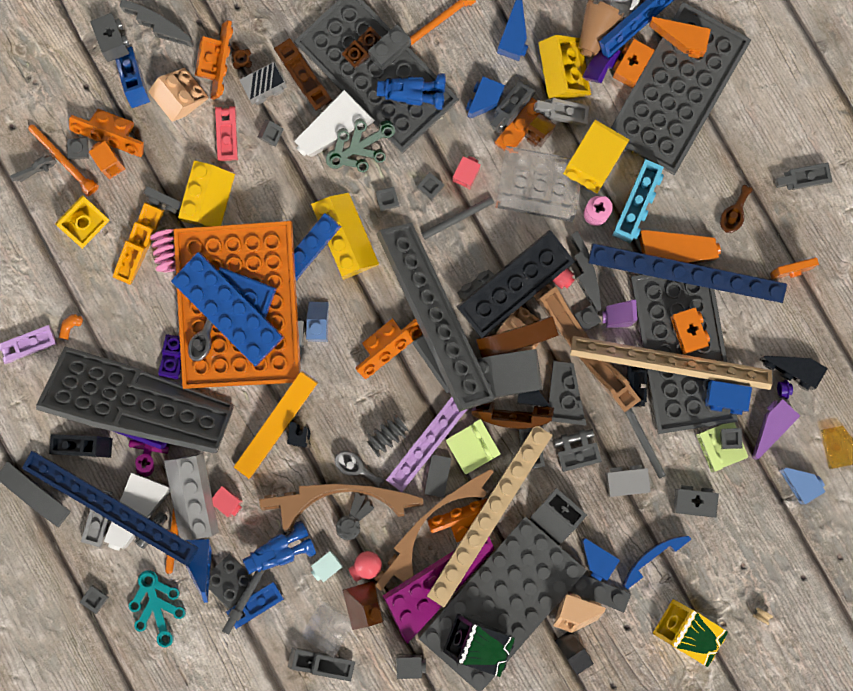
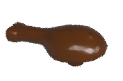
[720,185,753,233]

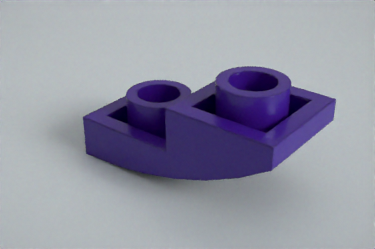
[582,49,621,84]
[158,334,181,379]

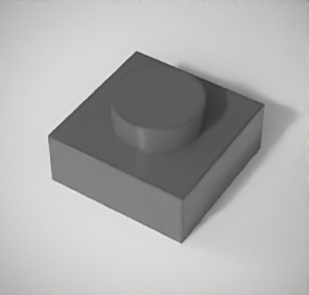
[257,119,284,147]
[67,138,89,160]
[417,172,445,201]
[375,187,400,212]
[574,304,602,331]
[720,428,743,449]
[80,585,109,614]

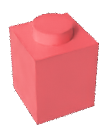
[453,156,481,189]
[212,486,243,517]

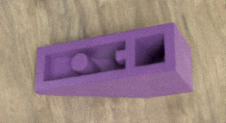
[602,300,637,328]
[752,399,800,460]

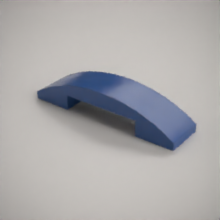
[623,536,691,590]

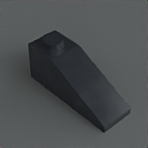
[49,434,113,458]

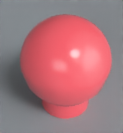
[348,551,382,582]

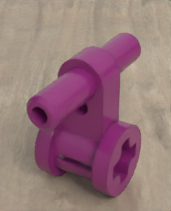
[128,440,169,477]

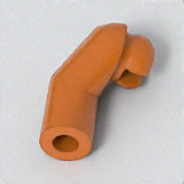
[58,314,83,340]

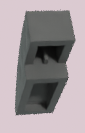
[287,647,356,682]

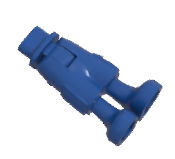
[377,73,446,110]
[242,521,316,574]

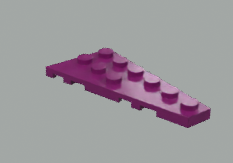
[383,537,495,644]

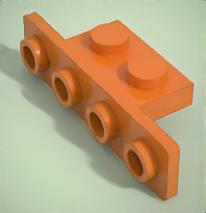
[195,20,233,100]
[69,109,144,157]
[355,318,423,379]
[427,497,489,542]

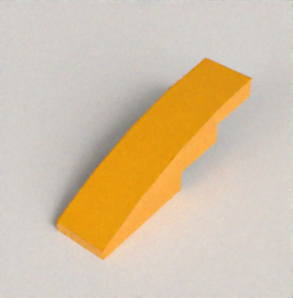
[112,202,164,285]

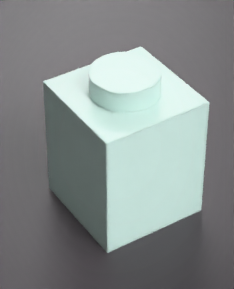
[311,551,343,582]

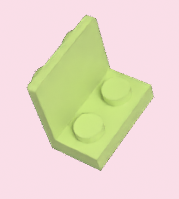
[446,419,501,474]
[696,422,748,472]

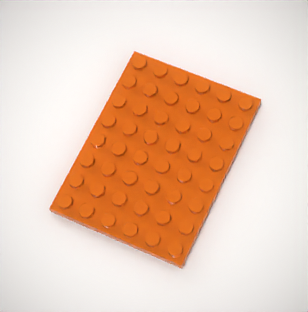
[173,221,301,389]

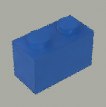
[705,381,752,415]

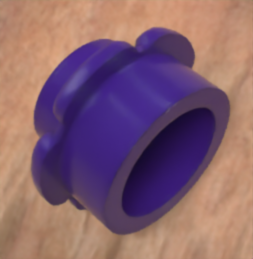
[777,380,793,399]

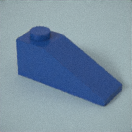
[497,0,529,61]
[115,46,150,108]
[186,539,212,603]

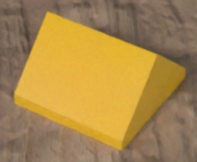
[55,195,110,249]

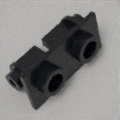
[626,366,648,407]

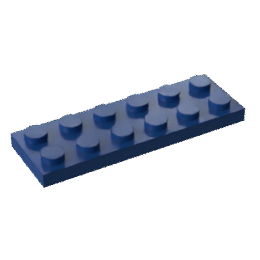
[171,252,284,366]

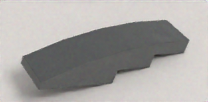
[120,0,194,47]
[570,231,601,313]
[0,461,71,528]

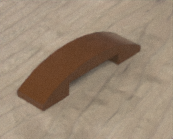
[274,38,332,111]
[476,316,559,358]
[471,402,554,429]

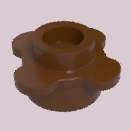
[232,49,252,70]

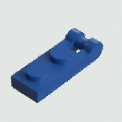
[226,582,284,629]

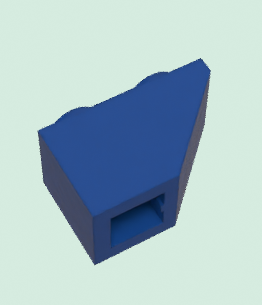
[466,77,505,118]

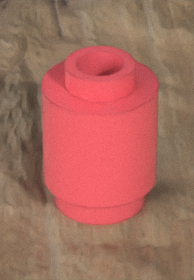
[552,268,575,289]

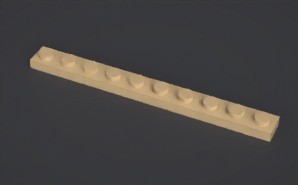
[570,336,772,390]
[427,426,552,607]

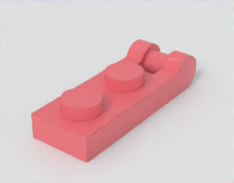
[215,106,238,161]

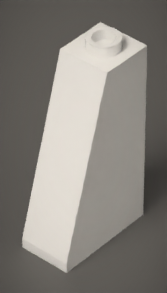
[294,90,375,157]
[104,473,170,551]

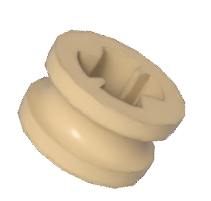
[753,607,774,625]

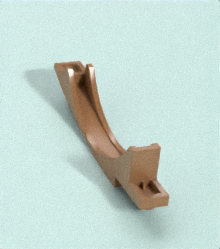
[533,284,641,413]
[375,469,494,591]
[259,484,423,532]

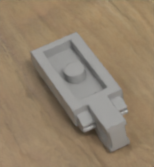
[533,98,589,127]
[81,490,113,547]

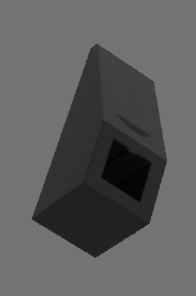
[760,355,828,391]

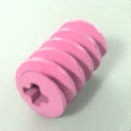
[583,196,612,226]
[150,229,176,273]

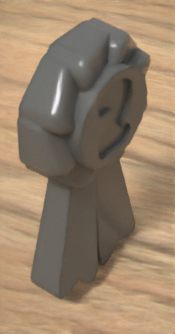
[10,155,57,182]
[336,493,374,541]

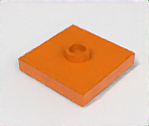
[770,257,819,280]

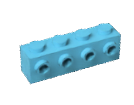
[612,159,664,243]

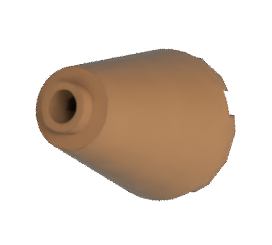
[578,0,624,57]

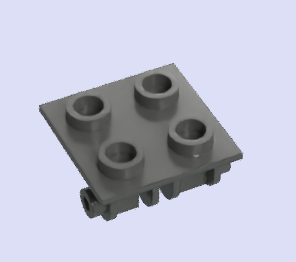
[209,554,252,610]

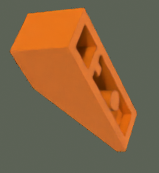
[649,17,711,58]

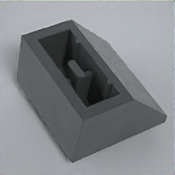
[529,488,587,545]

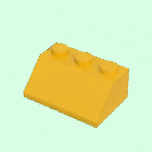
[538,35,591,100]
[178,160,235,227]

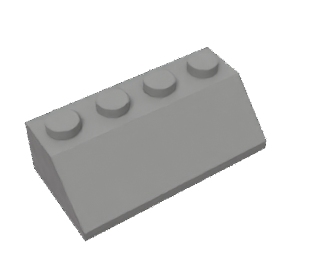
[164,453,219,540]

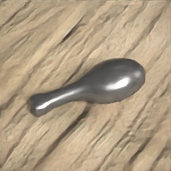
[188,318,213,361]
[334,450,384,488]

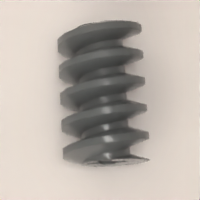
[367,414,410,457]

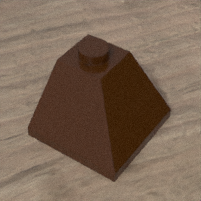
[342,581,384,630]

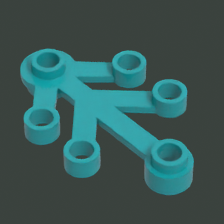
[128,570,186,648]

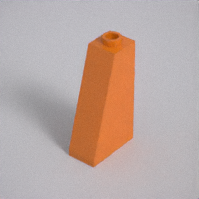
[638,230,721,264]

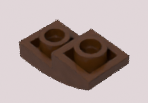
[342,26,382,68]

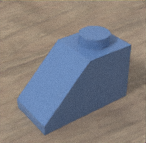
[306,302,329,342]
[779,468,826,504]

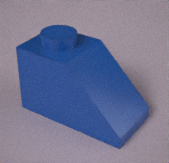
[581,538,620,582]

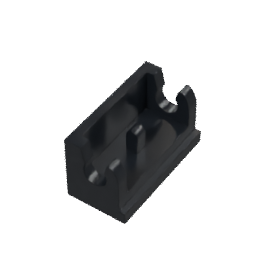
[287,422,311,449]

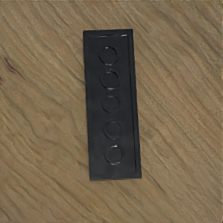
[456,230,575,338]

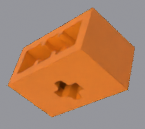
[612,39,655,88]
[89,141,126,180]
[670,307,710,355]

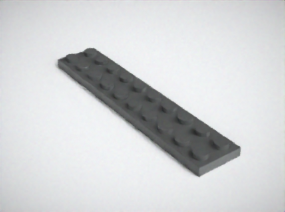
[376,223,495,412]

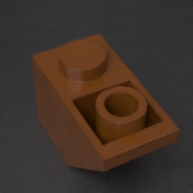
[525,113,556,148]

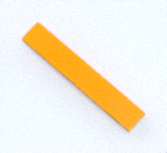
[234,371,318,479]

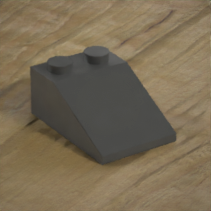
[477,349,543,398]

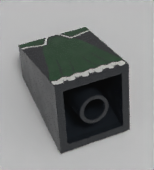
[443,614,515,677]

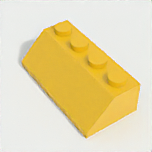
[311,193,379,280]

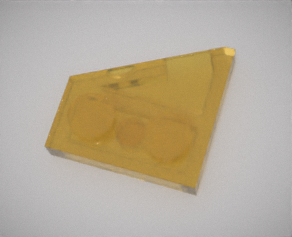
[821,426,853,469]

